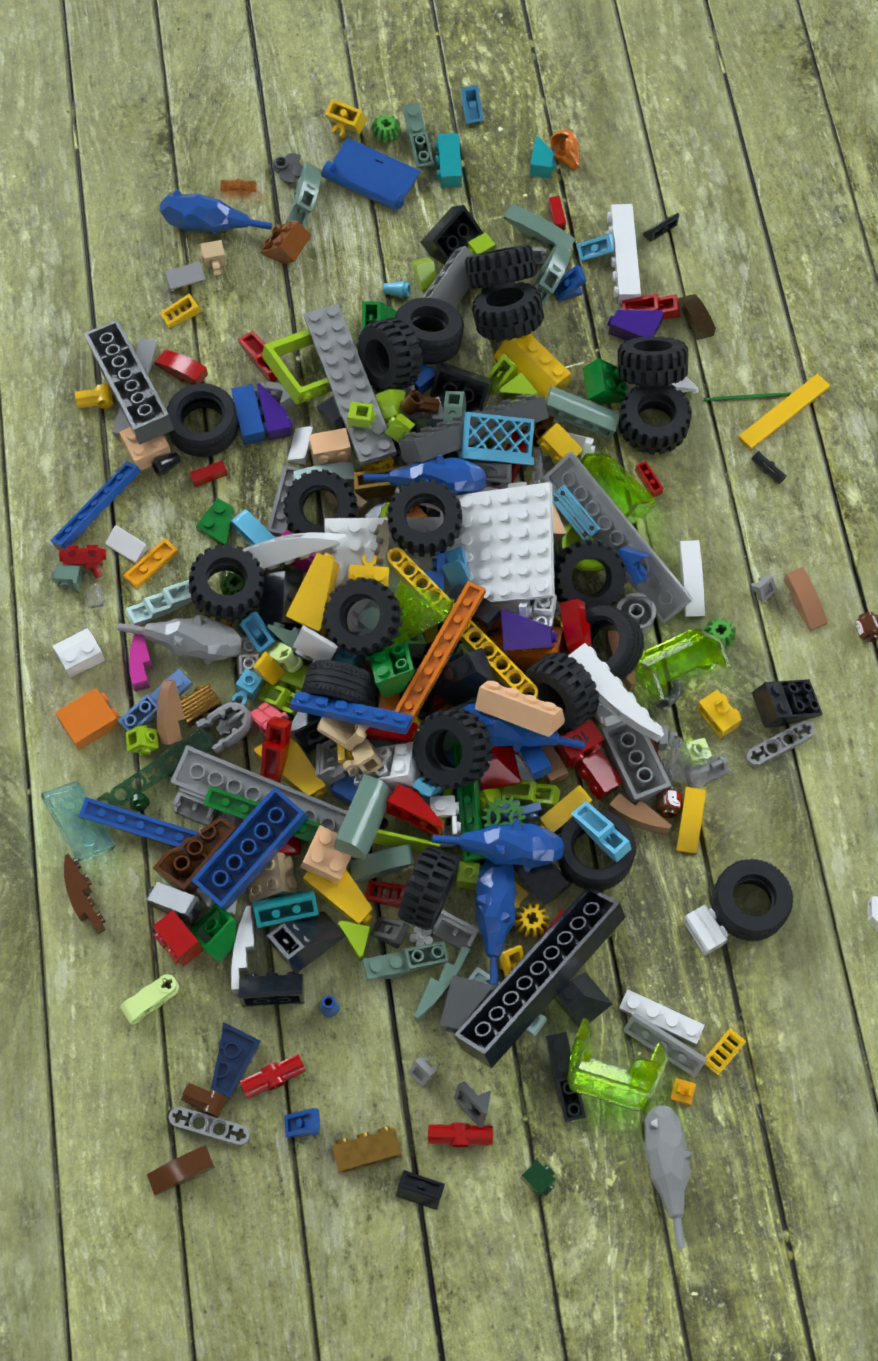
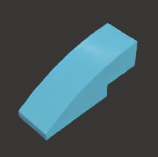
[571,801,631,863]

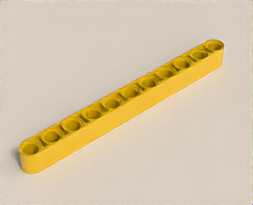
[387,548,539,699]

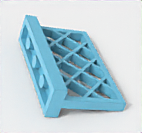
[458,412,535,465]

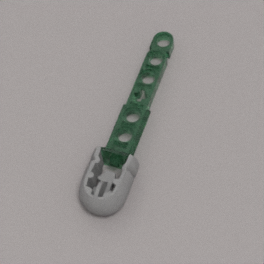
[96,702,253,807]

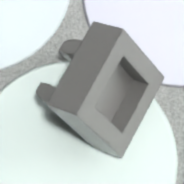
[751,574,777,602]
[658,725,677,751]
[408,1057,437,1087]

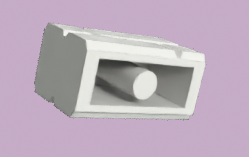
[682,904,728,956]

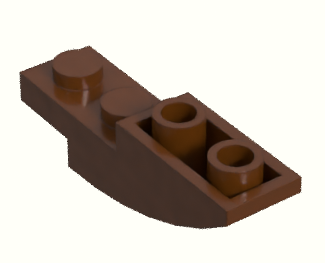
[64,853,106,934]

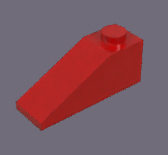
[386,784,444,835]

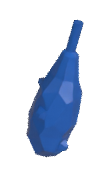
[159,189,272,235]
[364,455,486,495]
[463,703,585,752]
[432,820,564,872]
[475,859,517,986]

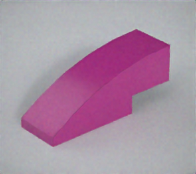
[129,634,153,691]

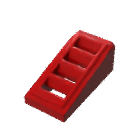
[365,880,407,908]

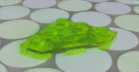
[392,581,455,644]

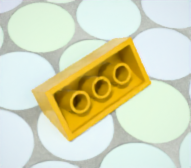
[494,334,571,400]

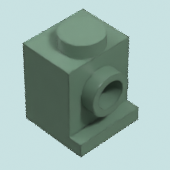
[51,564,83,592]

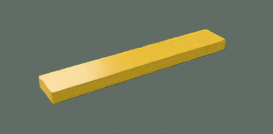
[738,373,830,451]

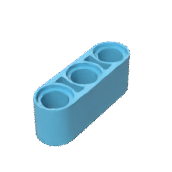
[230,509,276,546]

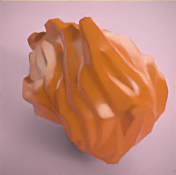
[551,129,580,171]

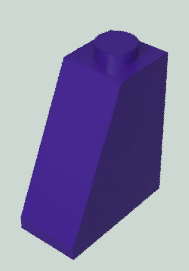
[607,310,664,341]
[501,610,557,650]

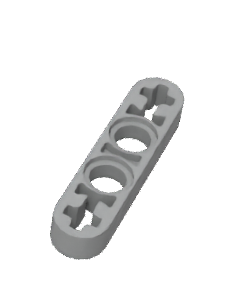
[746,721,815,768]
[169,1107,250,1146]

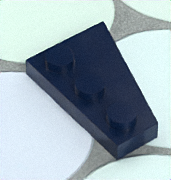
[211,1022,261,1100]

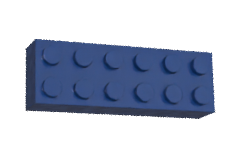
[191,786,309,910]

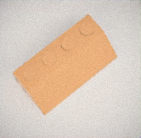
[475,681,565,737]

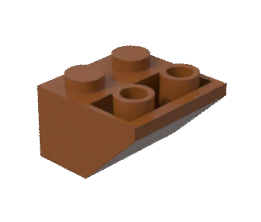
[260,220,311,264]

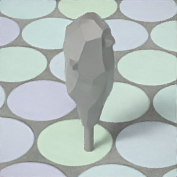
[118,615,243,665]
[643,1106,693,1249]

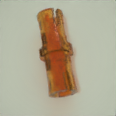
[220,178,257,193]

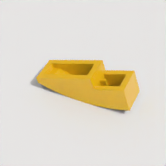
[676,787,706,854]

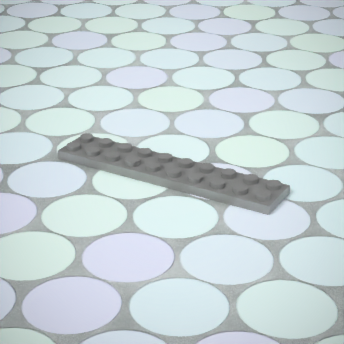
[303,304,397,466]
[543,452,694,624]
[171,745,357,859]

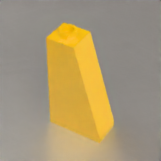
[286,552,340,635]
[254,737,327,800]
[303,869,373,926]

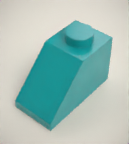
[530,136,556,178]

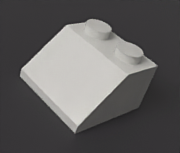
[293,625,340,663]
[53,628,105,678]

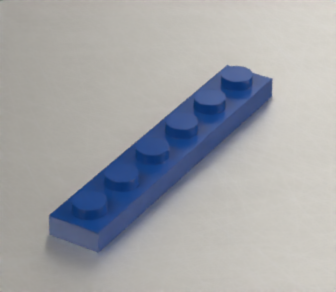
[50,462,141,549]
[290,691,412,734]
[79,797,199,847]

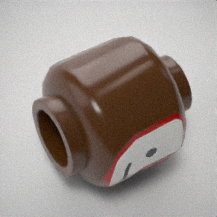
[856,612,878,642]
[656,787,682,818]

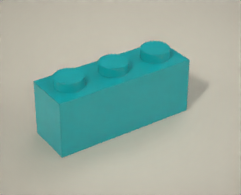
[434,133,462,188]
[252,889,319,928]

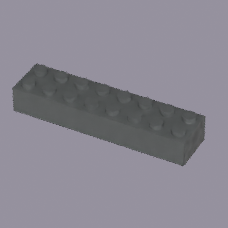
[84,319,174,445]
[398,394,549,463]

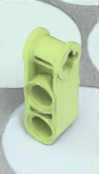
[258,640,303,673]
[119,974,179,1025]

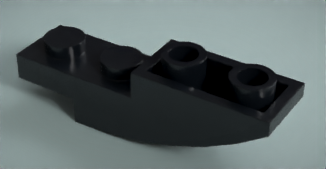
[545,1032,586,1122]

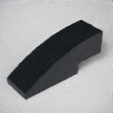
[447,584,501,630]

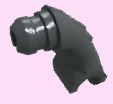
[657,679,684,709]

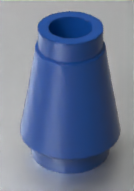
[319,995,340,1017]

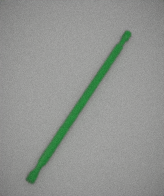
[703,392,791,401]

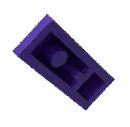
[257,383,293,441]

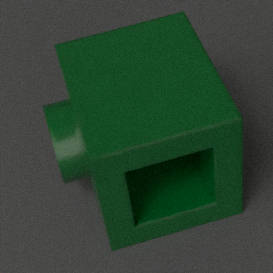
[521,1160,556,1197]

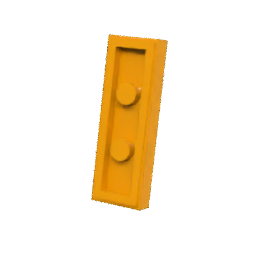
[123,538,179,590]

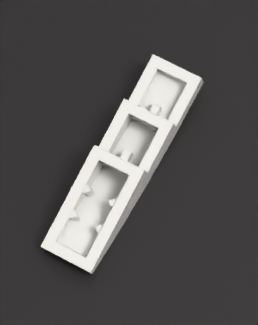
[680,540,705,617]
[231,906,255,994]

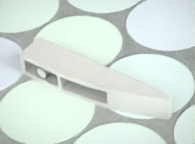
[243,532,348,571]
[568,643,664,742]

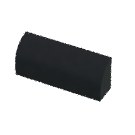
[513,863,572,905]

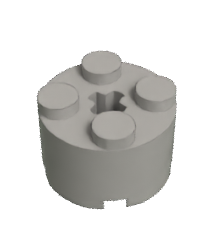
[617,593,656,636]

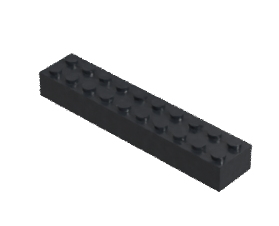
[454,886,626,1069]

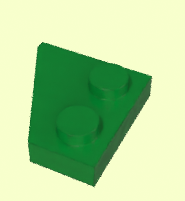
[196,498,234,547]

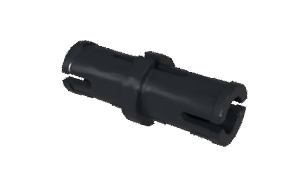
[751,451,787,484]

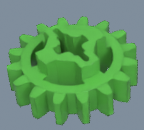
[482,795,526,827]

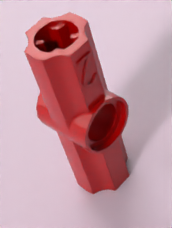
[240,1054,306,1099]
[428,1122,493,1147]

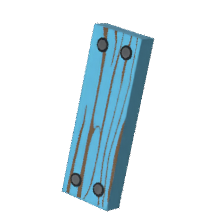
[552,485,601,540]

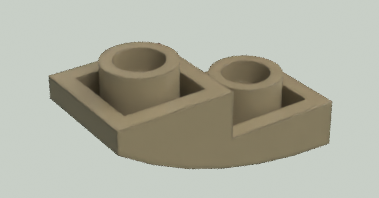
[374,519,390,565]

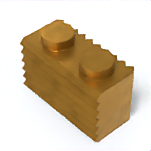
[180,683,222,728]

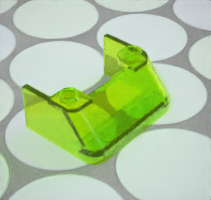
[580,453,657,525]
[635,629,731,701]
[568,1018,669,1112]

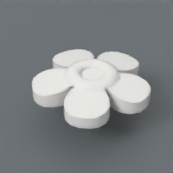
[410,926,433,946]

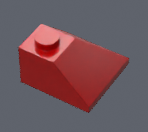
[479,746,521,790]

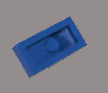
[554,265,587,302]
[617,547,651,585]
[423,553,445,592]
[284,1108,320,1138]

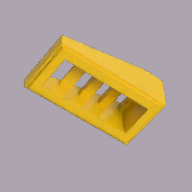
[160,293,202,328]
[704,1028,746,1076]

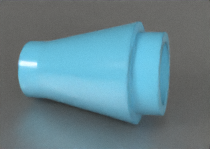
[383,281,411,299]

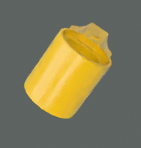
[75,384,113,409]

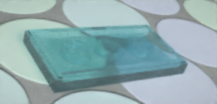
[41,780,116,863]

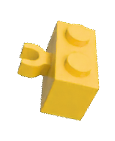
[325,99,367,138]
[537,423,583,465]
[348,554,389,588]
[696,689,742,739]

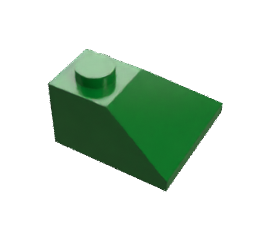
[190,903,236,963]

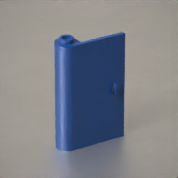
[321,137,420,211]

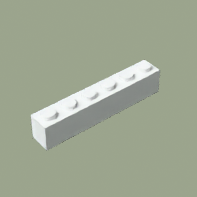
[607,204,641,305]

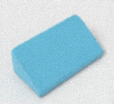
[576,234,614,262]

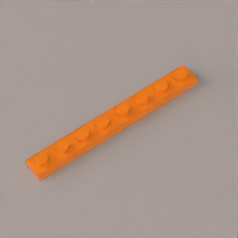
[394,581,487,727]

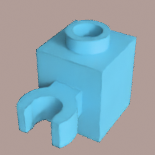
[232,668,264,707]

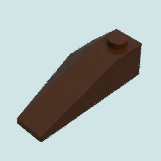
[153,817,237,895]

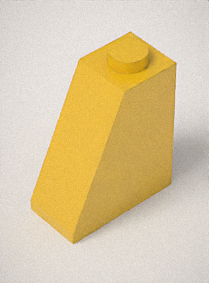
[539,785,592,835]

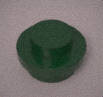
[129,793,150,811]

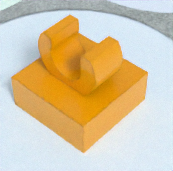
[670,1078,696,1106]

